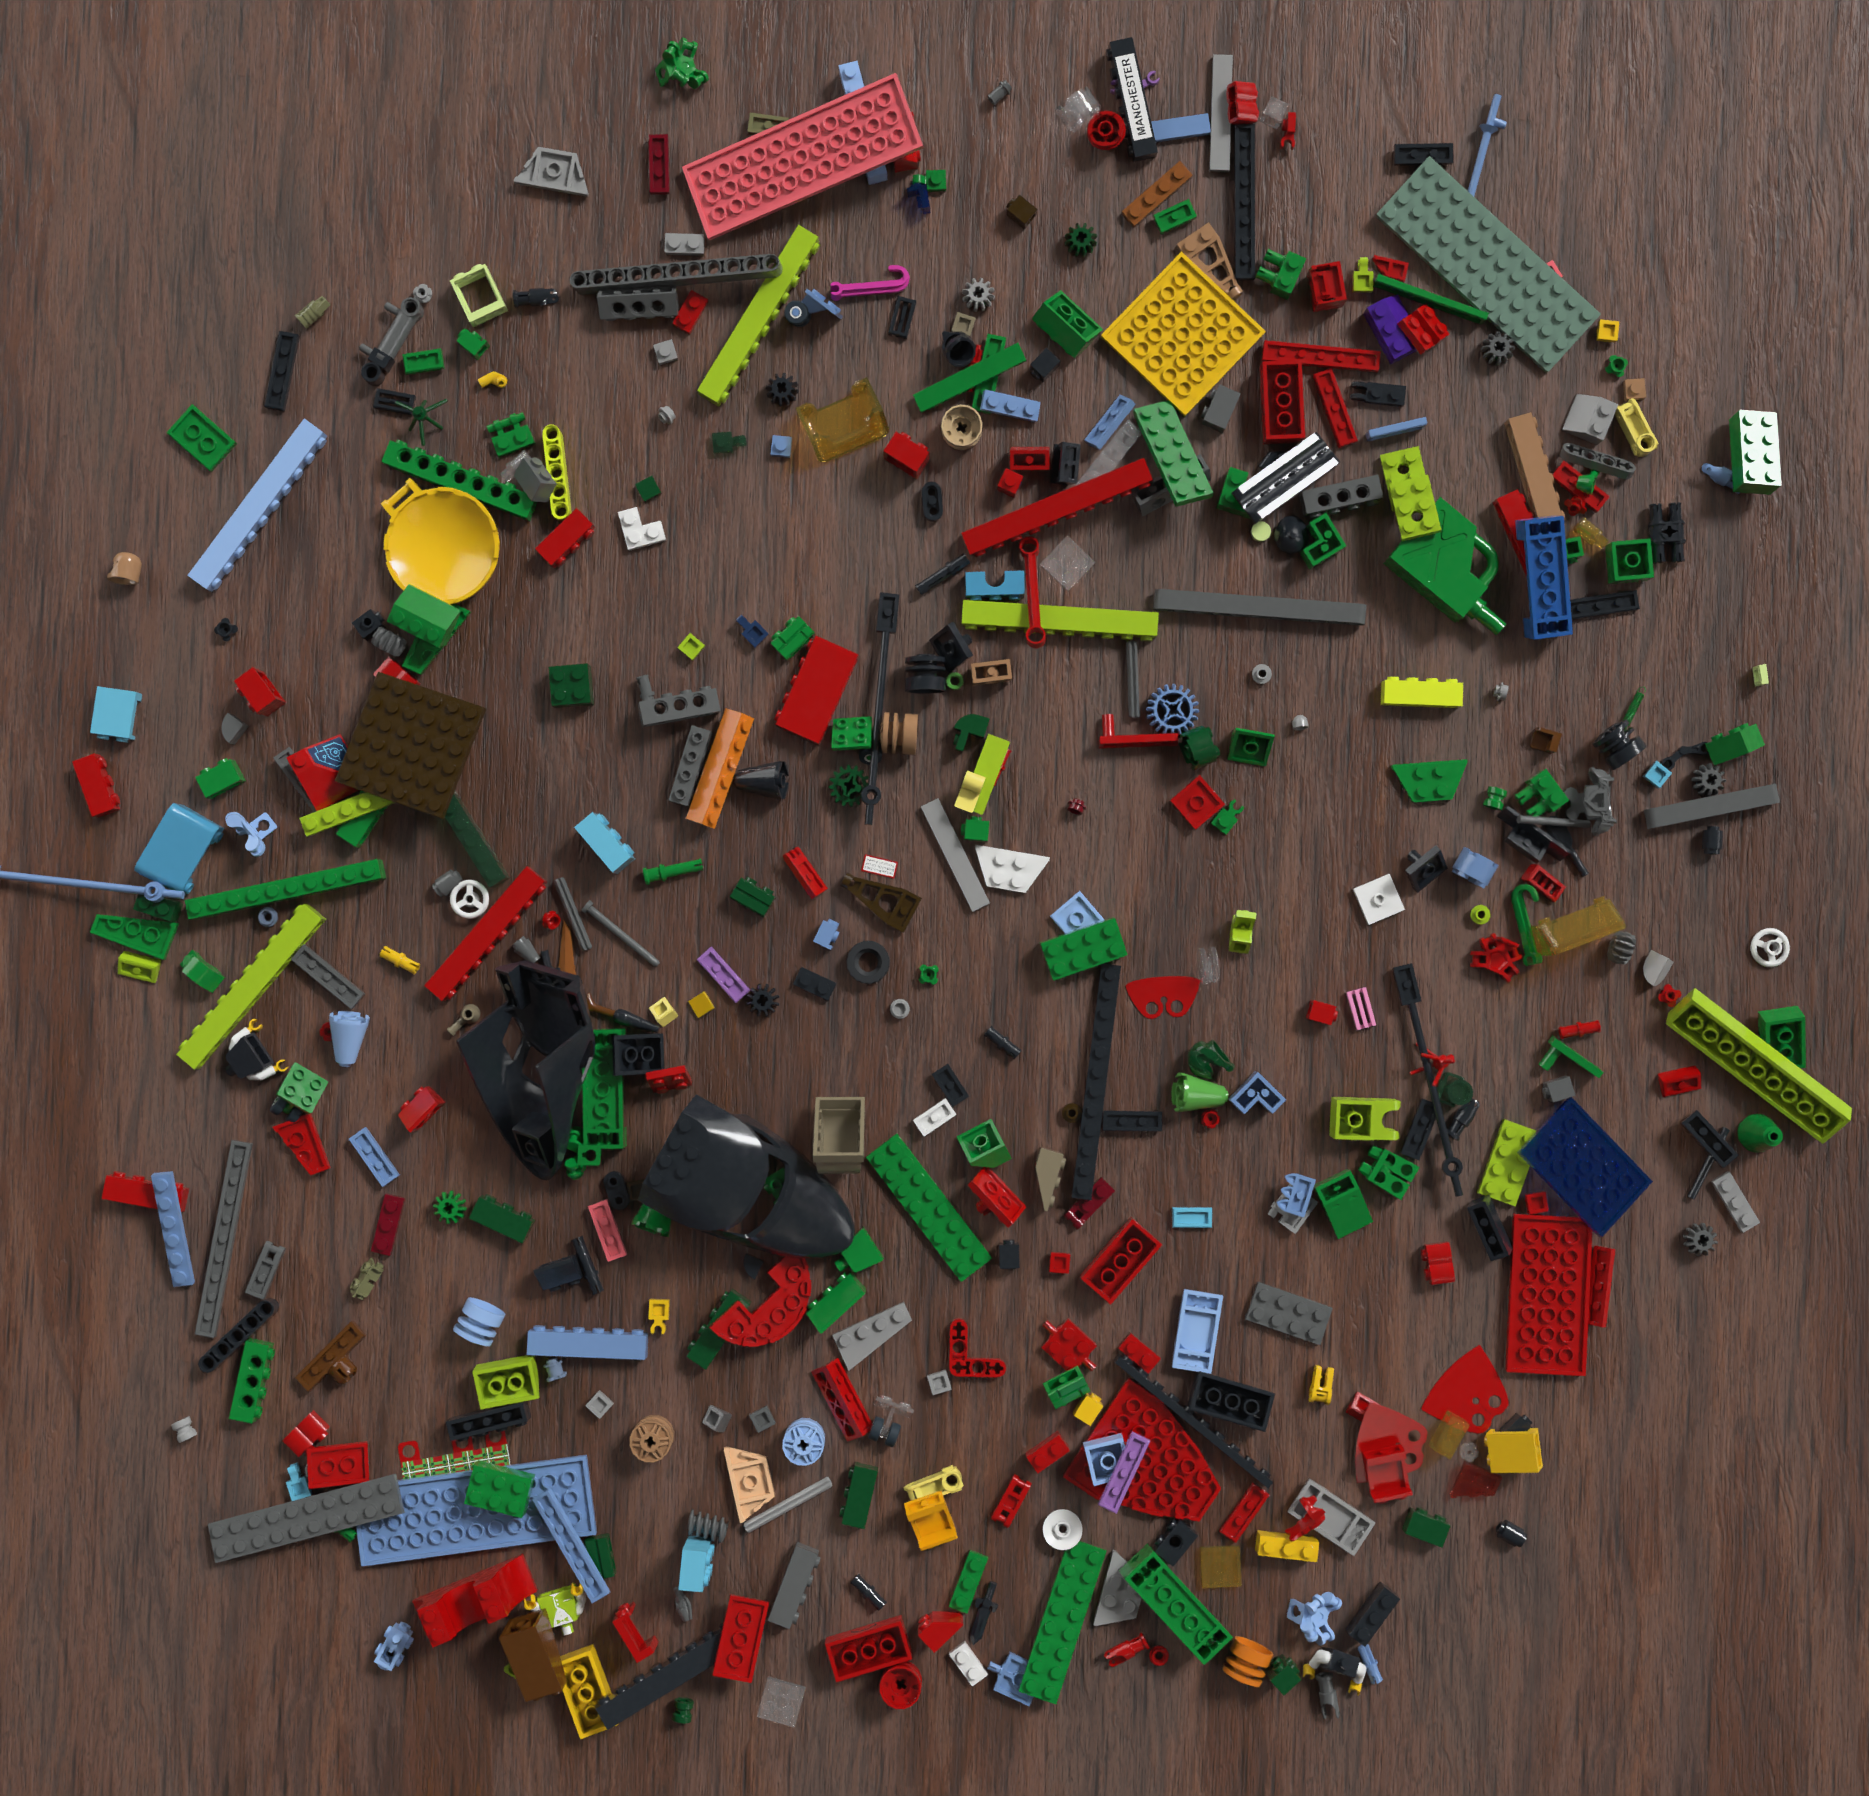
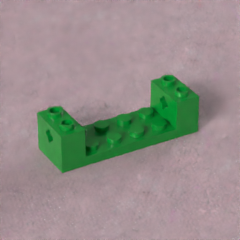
[582,1029,627,1149]
[1119,1543,1233,1665]

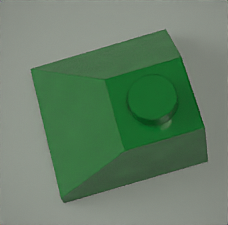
[957,1119,1012,1168]

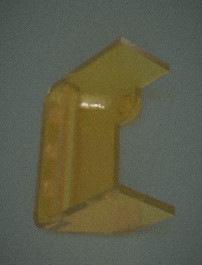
[1531,896,1627,956]

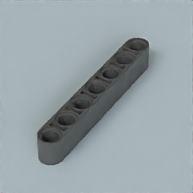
[1644,784,1780,829]

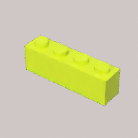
[1381,677,1463,708]

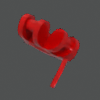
[1470,933,1523,983]

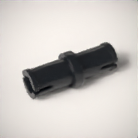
[984,1026,1022,1060]
[850,1574,887,1611]

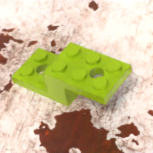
[1380,446,1441,541]

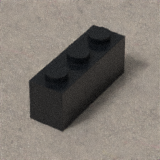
[1680,1110,1739,1168]
[1467,1195,1513,1261]
[1345,1581,1400,1647]

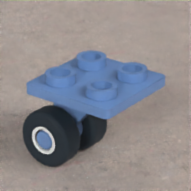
[784,289,843,327]

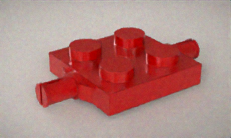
[1041,1318,1097,1371]

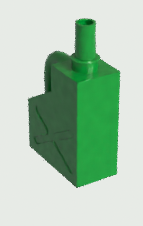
[1383,497,1506,635]

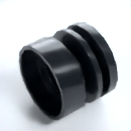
[905,654,946,694]
[1592,719,1647,770]

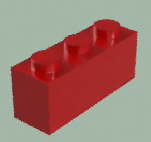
[535,508,596,568]
[72,753,121,818]

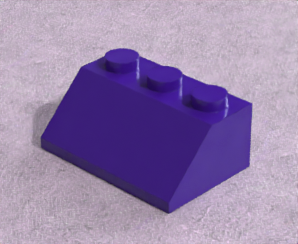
[1363,295,1417,365]

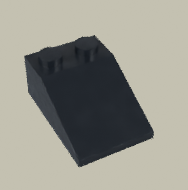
[612,1033,664,1076]

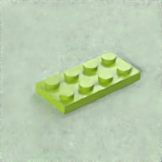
[1477,1119,1541,1207]

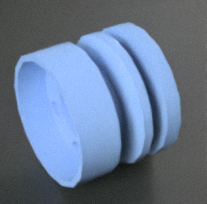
[453,1297,505,1346]
[783,1418,825,1466]

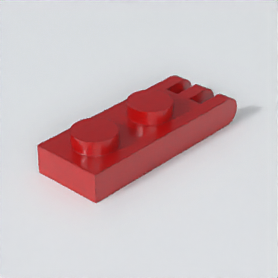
[783,847,828,899]

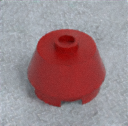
[1087,111,1126,150]

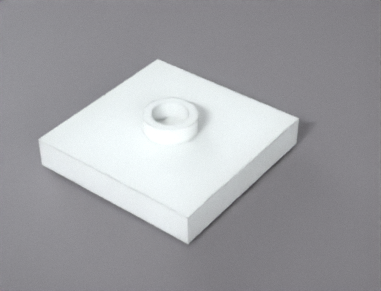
[1353,874,1405,925]

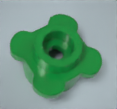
[1605,355,1628,377]
[919,964,939,984]

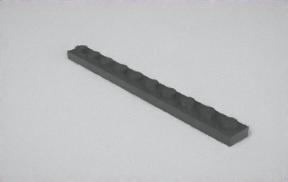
[195,1140,253,1338]

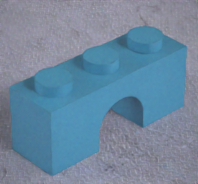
[965,571,1025,601]

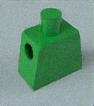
[834,1226,884,1273]

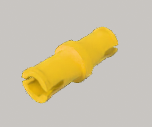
[380,946,420,975]

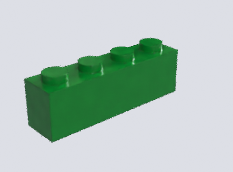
[336,791,387,848]

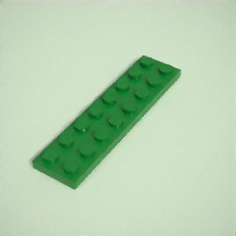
[866,1133,992,1282]
[1018,1541,1107,1704]

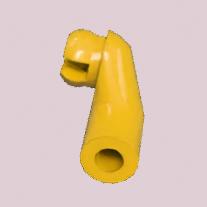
[478,371,507,388]

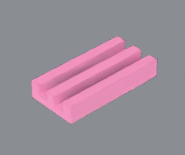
[1346,987,1376,1030]

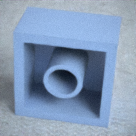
[1083,1433,1125,1486]

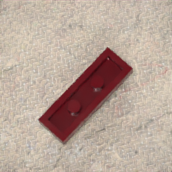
[649,134,670,195]
[371,1193,406,1256]

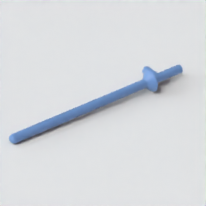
[1468,94,1507,197]

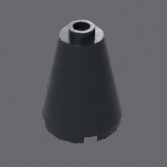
[733,761,789,800]

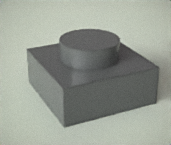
[749,1405,776,1433]

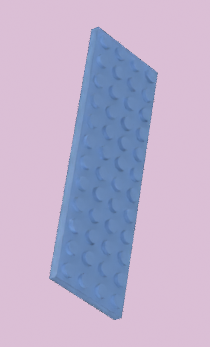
[356,1455,597,1567]

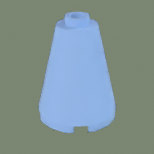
[329,1011,370,1067]

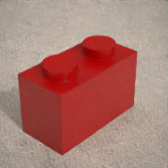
[1010,447,1050,470]
[1026,1430,1070,1474]

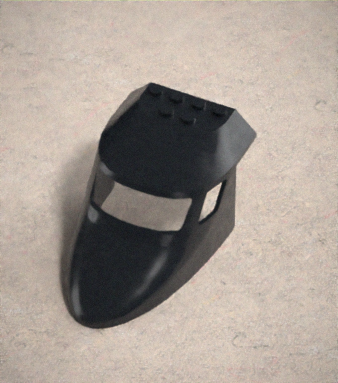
[456,960,595,1181]
[638,1094,855,1258]

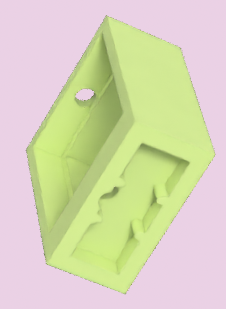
[450,264,508,327]

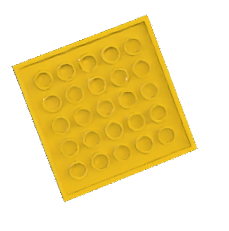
[1101,251,1266,417]

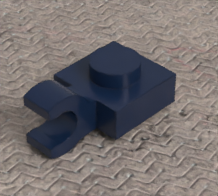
[736,614,769,648]

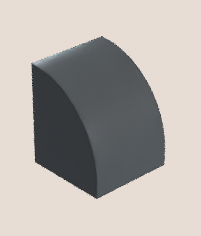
[221,713,249,745]

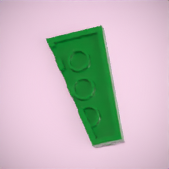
[90,914,179,960]

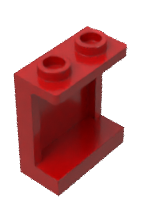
[1362,1444,1413,1504]
[612,1602,659,1663]

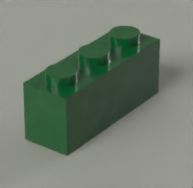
[469,1194,535,1243]
[839,1462,878,1529]

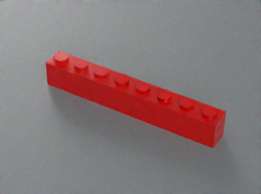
[424,866,547,1001]

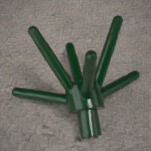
[395,399,448,446]

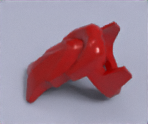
[1285,1495,1326,1541]

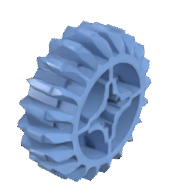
[1146,684,1199,735]

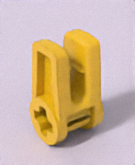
[1309,1365,1334,1405]

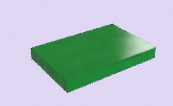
[166,404,237,472]

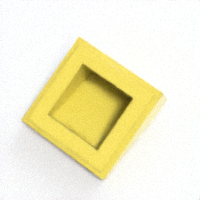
[649,997,678,1027]

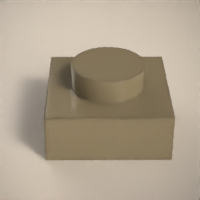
[951,312,976,336]

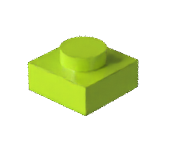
[677,633,705,661]

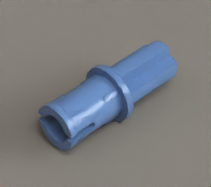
[1358,1644,1383,1684]

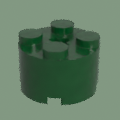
[1178,725,1220,771]

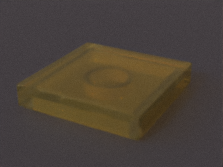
[1200,1545,1242,1588]

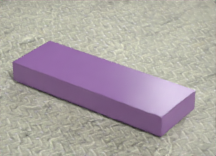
[697,947,750,1003]

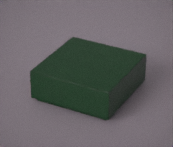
[635,476,662,502]

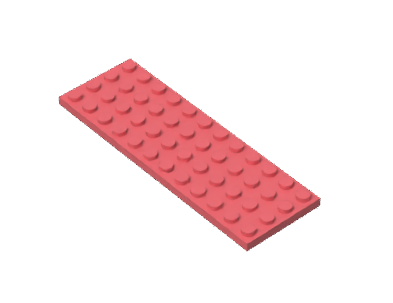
[682,73,924,240]

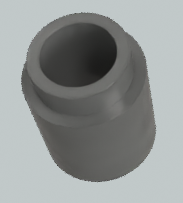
[432,869,463,897]

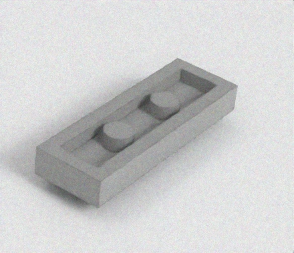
[1711,1171,1760,1233]

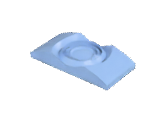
[1172,1289,1223,1374]

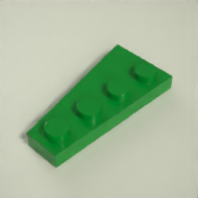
[402,604,471,675]

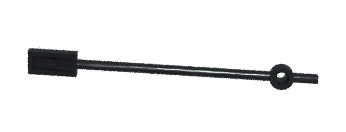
[861,592,899,825]
[1392,963,1463,1197]

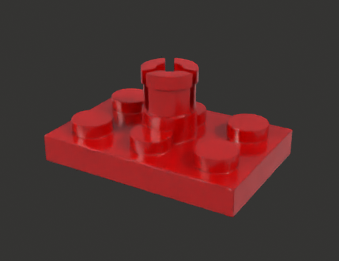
[968,1167,1026,1228]

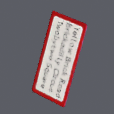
[861,854,898,878]

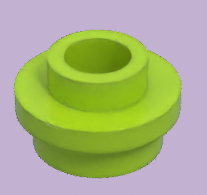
[1470,905,1490,924]

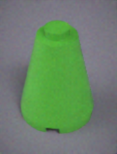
[1171,1073,1228,1112]

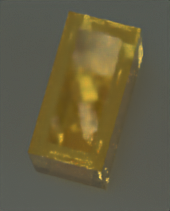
[1429,1411,1470,1460]

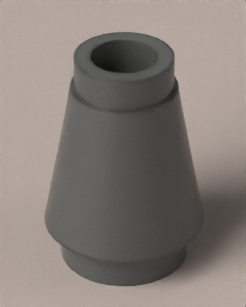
[512,936,540,963]

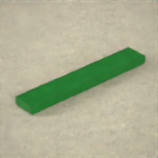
[1373,274,1489,325]
[913,343,1027,413]

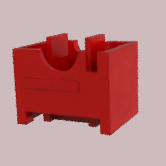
[1307,261,1347,312]

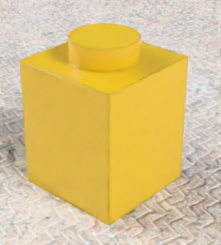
[1073,1393,1103,1426]

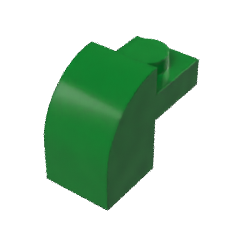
[180,949,225,993]

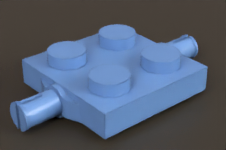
[987,1652,1033,1706]

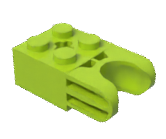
[1329,1097,1401,1140]

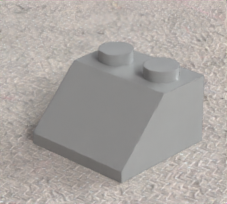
[1562,394,1618,445]

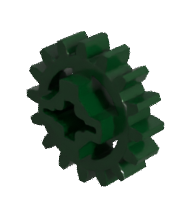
[829,765,870,808]

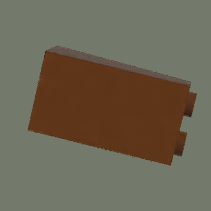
[499,1608,567,1702]

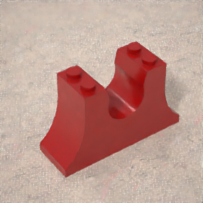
[412,1553,538,1648]

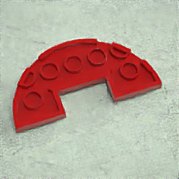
[709,1256,811,1347]

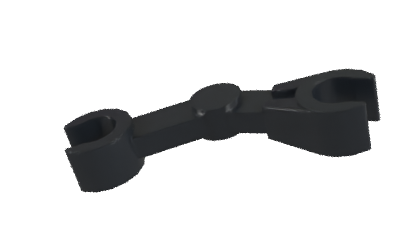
[1660,742,1709,770]

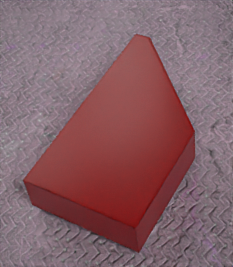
[1372,255,1409,283]

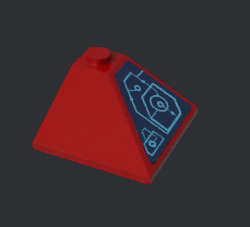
[286,734,359,811]

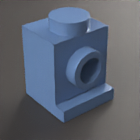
[813,919,840,950]

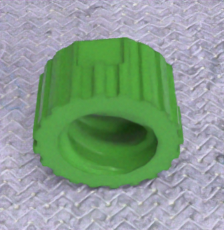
[946,672,964,690]

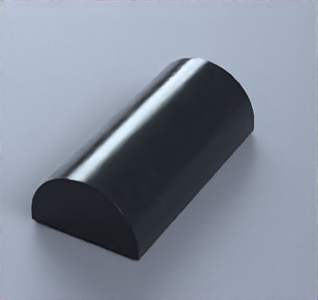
[1188,1371,1276,1432]

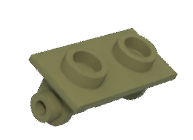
[350,1257,384,1300]

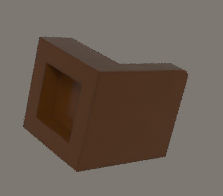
[1530,727,1562,754]

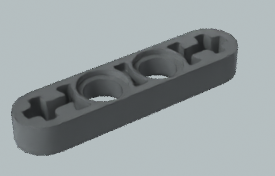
[1559,443,1636,479]

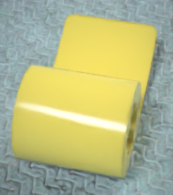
[954,771,986,813]

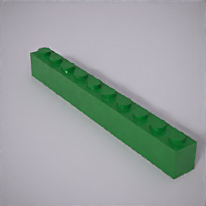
[185,859,386,920]

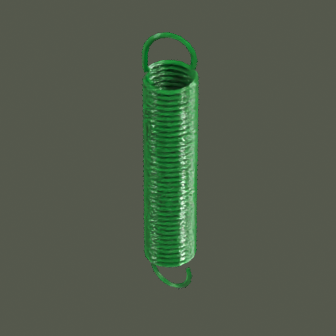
[1622,687,1646,731]

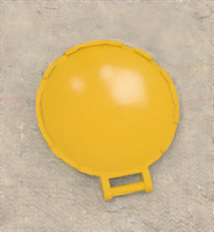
[381,478,500,604]

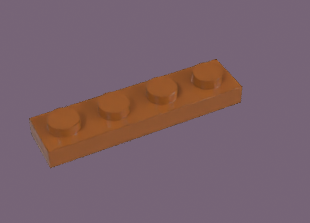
[1121,161,1193,228]

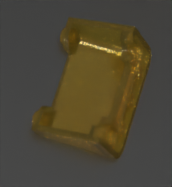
[796,377,889,462]

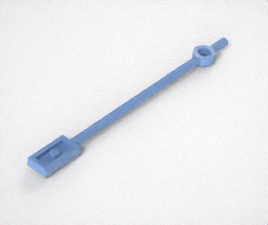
[0,865,185,903]

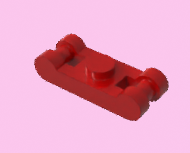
[990,1474,1032,1528]

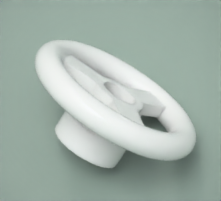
[450,880,489,919]
[1750,928,1790,967]

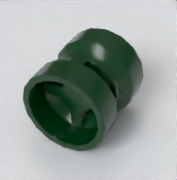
[672,1697,694,1724]

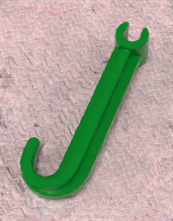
[1511,884,1543,966]

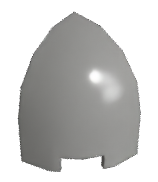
[1643,950,1674,986]

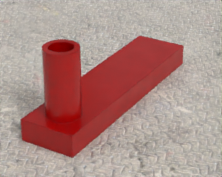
[1099,714,1178,749]

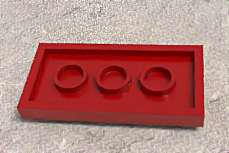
[712,1594,769,1683]

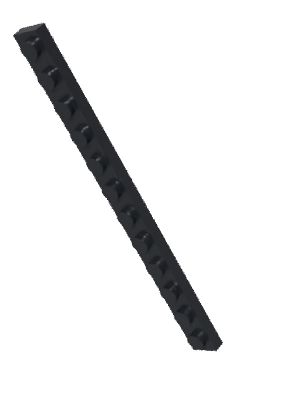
[1072,963,1121,1200]

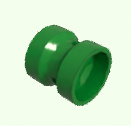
[1483,786,1507,811]

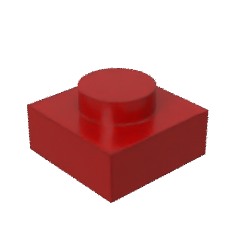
[1524,1191,1549,1214]
[1049,1252,1071,1274]

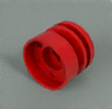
[880,1661,922,1709]

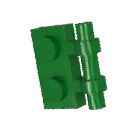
[487,412,535,458]

